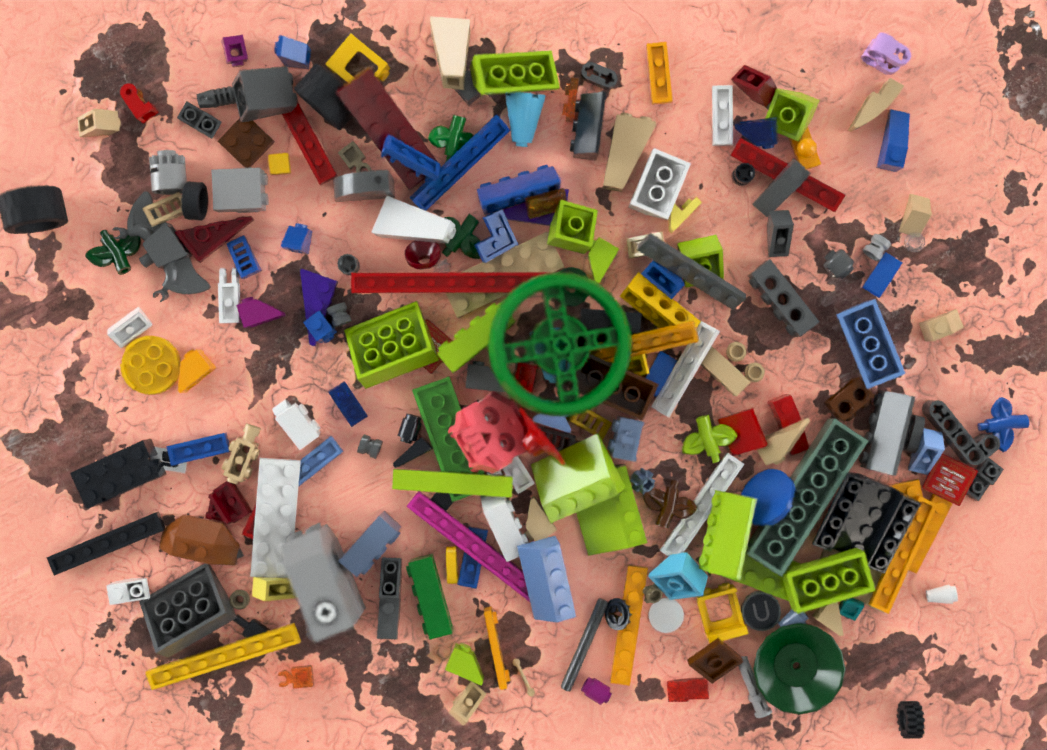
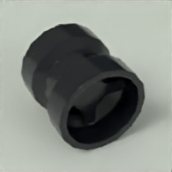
[732,163,755,186]

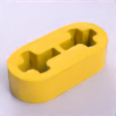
[446,546,458,584]

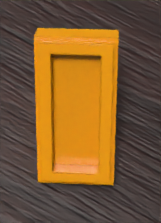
[789,127,821,170]

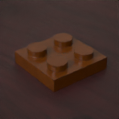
[217,118,275,168]
[687,638,743,684]

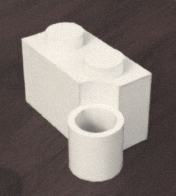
[272,399,321,450]

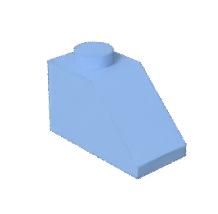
[908,428,945,475]

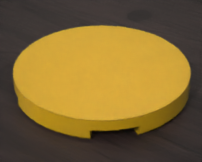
[120,336,181,395]

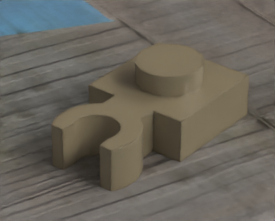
[338,141,372,172]

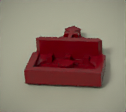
[205,481,252,524]

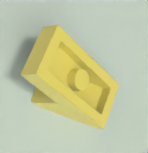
[668,197,702,233]

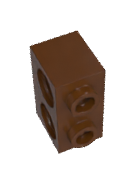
[824,377,875,422]

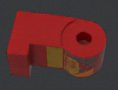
[120,83,159,124]

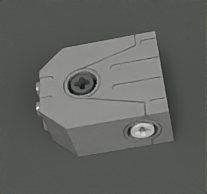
[281,523,366,642]

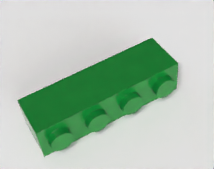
[406,553,454,640]

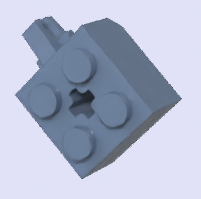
[607,416,644,462]

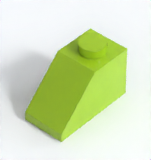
[588,237,619,284]
[445,643,484,686]

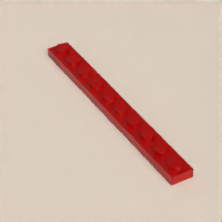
[351,272,552,293]

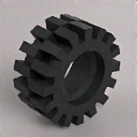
[897,701,925,739]

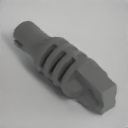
[197,86,236,108]

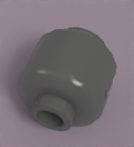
[823,249,854,279]

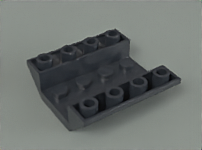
[812,472,921,574]

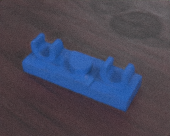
[381,134,440,182]

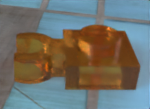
[278,665,314,689]

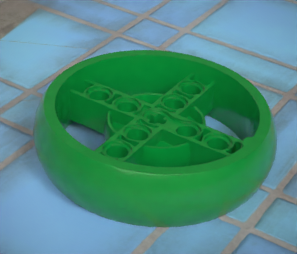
[488,272,632,417]

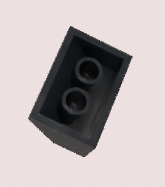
[570,92,607,161]
[577,308,642,347]

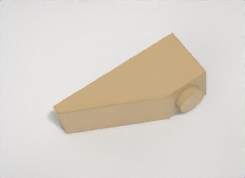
[757,418,810,466]

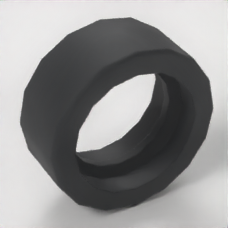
[181,181,208,221]

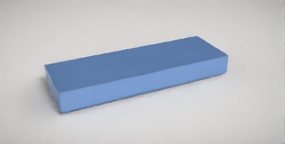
[298,436,344,487]

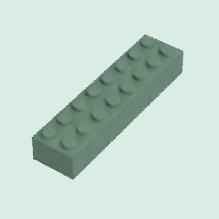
[745,418,868,577]

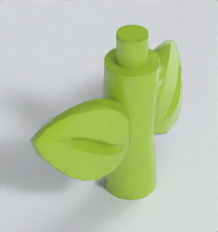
[682,415,737,463]

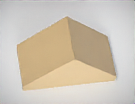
[899,194,932,237]
[812,602,844,636]

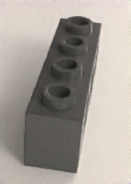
[747,259,819,337]

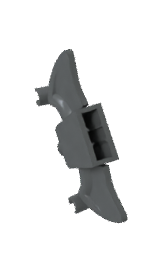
[112,191,211,302]

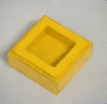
[268,153,291,176]

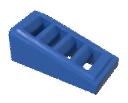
[226,235,262,279]

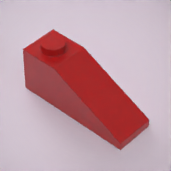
[768,394,809,456]

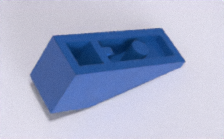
[876,109,910,172]

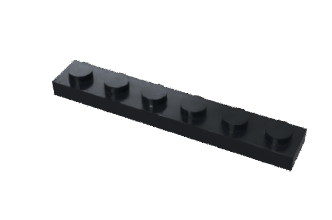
[46,511,165,576]

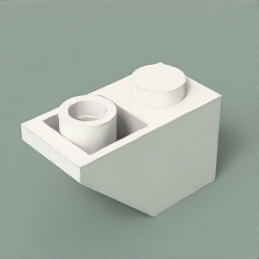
[106,578,150,605]

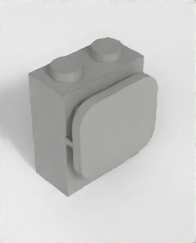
[211,168,269,213]

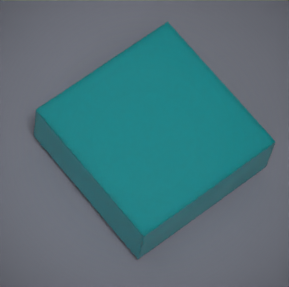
[839,598,865,621]

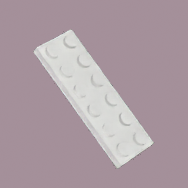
[250,458,301,578]

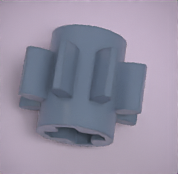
[630,468,655,494]

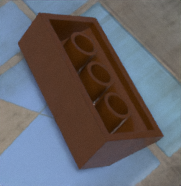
[568,354,659,421]

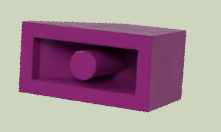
[236,297,286,329]

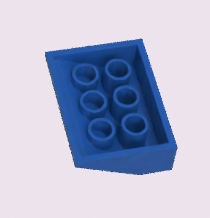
[477,165,561,215]

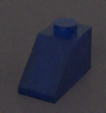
[735,117,779,149]

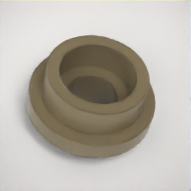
[230,589,250,610]

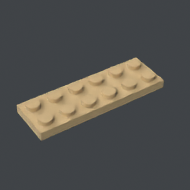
[446,231,564,318]

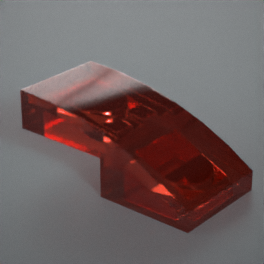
[667,677,709,702]

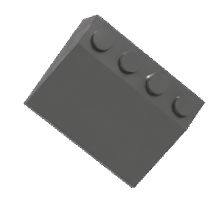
[139,563,237,658]

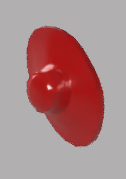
[518,408,565,466]

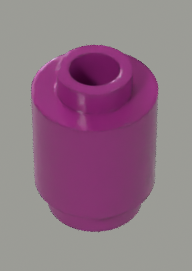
[581,677,612,705]

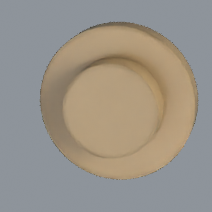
[726,342,746,362]
[744,363,765,382]

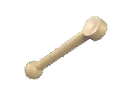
[512,658,535,697]

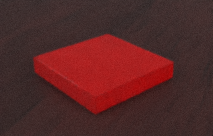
[718,408,768,456]

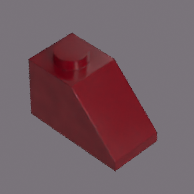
[731,65,777,107]

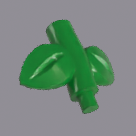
[428,115,474,163]

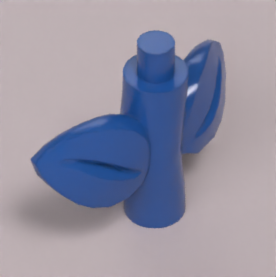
[977,397,1029,452]

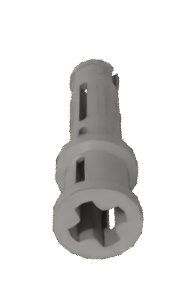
[738,656,772,718]

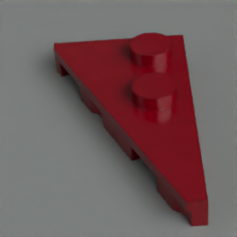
[175,216,254,263]

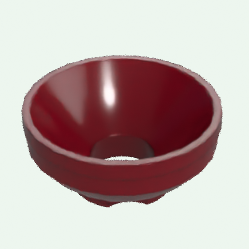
[404,241,441,270]

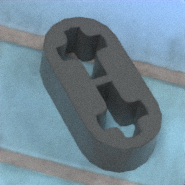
[581,62,618,90]
[903,415,925,453]

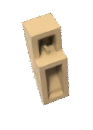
[848,78,904,132]
[701,346,751,397]

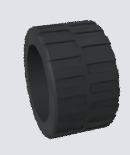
[294,64,353,130]
[0,185,68,234]

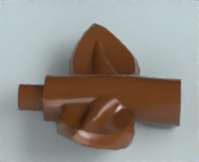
[643,480,697,528]

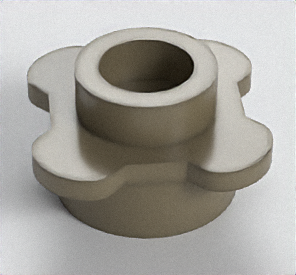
[642,583,663,603]

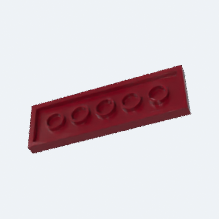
[336,67,441,190]

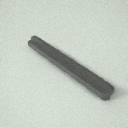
[561,598,608,692]

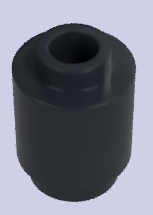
[397,413,422,444]

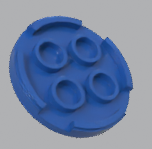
[741,469,796,526]

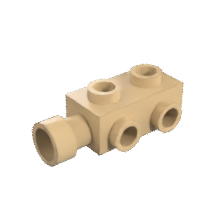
[221,423,261,484]

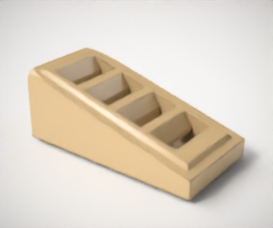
[142,192,183,227]

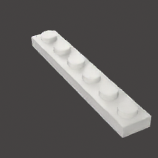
[660,452,744,557]

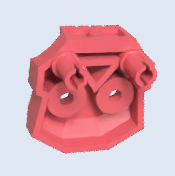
[448,391,527,474]

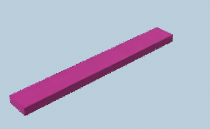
[406,491,530,602]

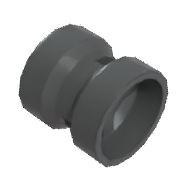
[337,254,360,276]
[327,302,352,328]
[357,434,383,459]

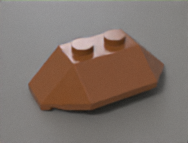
[159,514,240,565]

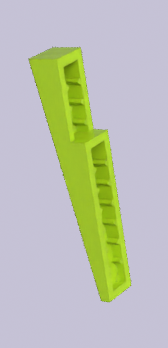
[392,469,513,498]

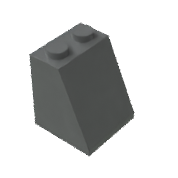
[232,66,298,123]

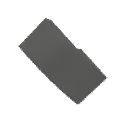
[177,101,222,139]
[966,458,1004,501]

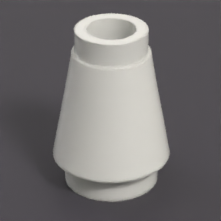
[926,584,958,604]

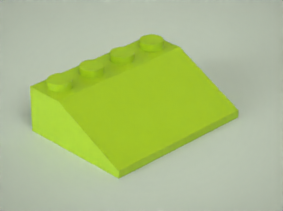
[344,301,439,389]
[531,433,625,523]
[576,464,647,556]

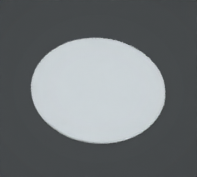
[649,598,684,633]

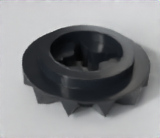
[605,598,632,630]

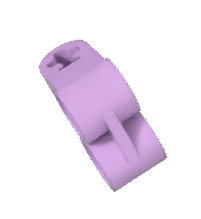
[861,32,911,75]

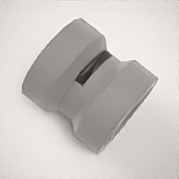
[863,234,891,261]

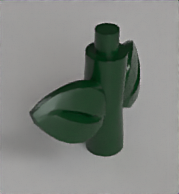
[442,213,481,259]
[85,230,141,275]

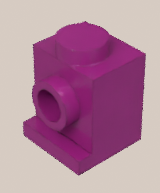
[221,35,248,67]

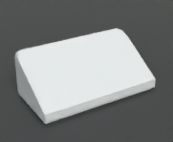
[107,306,153,348]

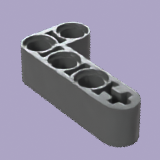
[922,400,1000,465]

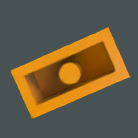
[178,349,216,393]

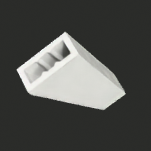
[372,196,456,243]

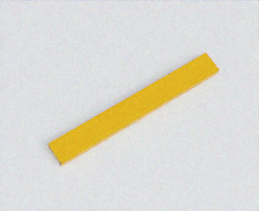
[145,623,301,690]

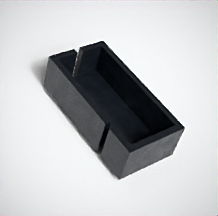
[70,439,167,510]

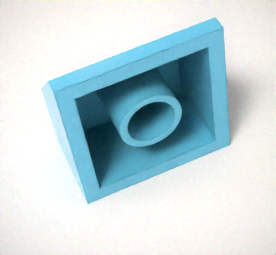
[648,552,708,600]

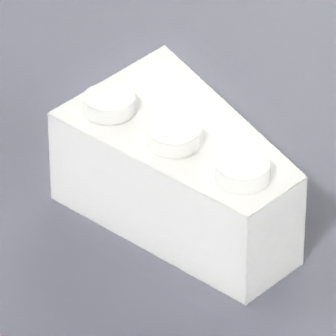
[480,496,529,562]

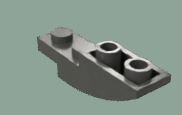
[377,557,402,640]

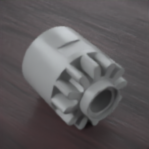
[149,150,187,195]

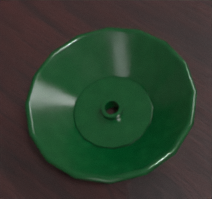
[753,623,845,715]

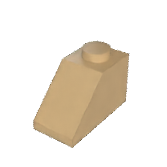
[77,109,121,137]
[919,309,964,341]
[525,496,557,542]

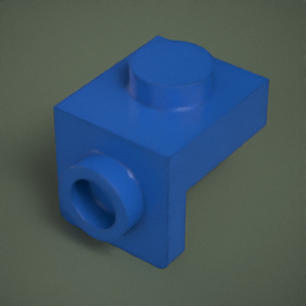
[303,311,337,343]

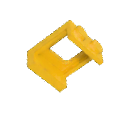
[326,33,390,83]
[695,583,749,644]

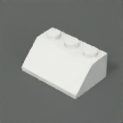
[628,148,691,220]

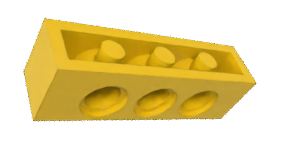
[619,272,701,328]

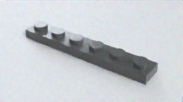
[637,233,746,310]

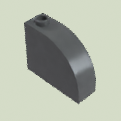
[333,170,395,202]

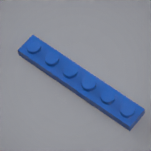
[409,114,511,211]

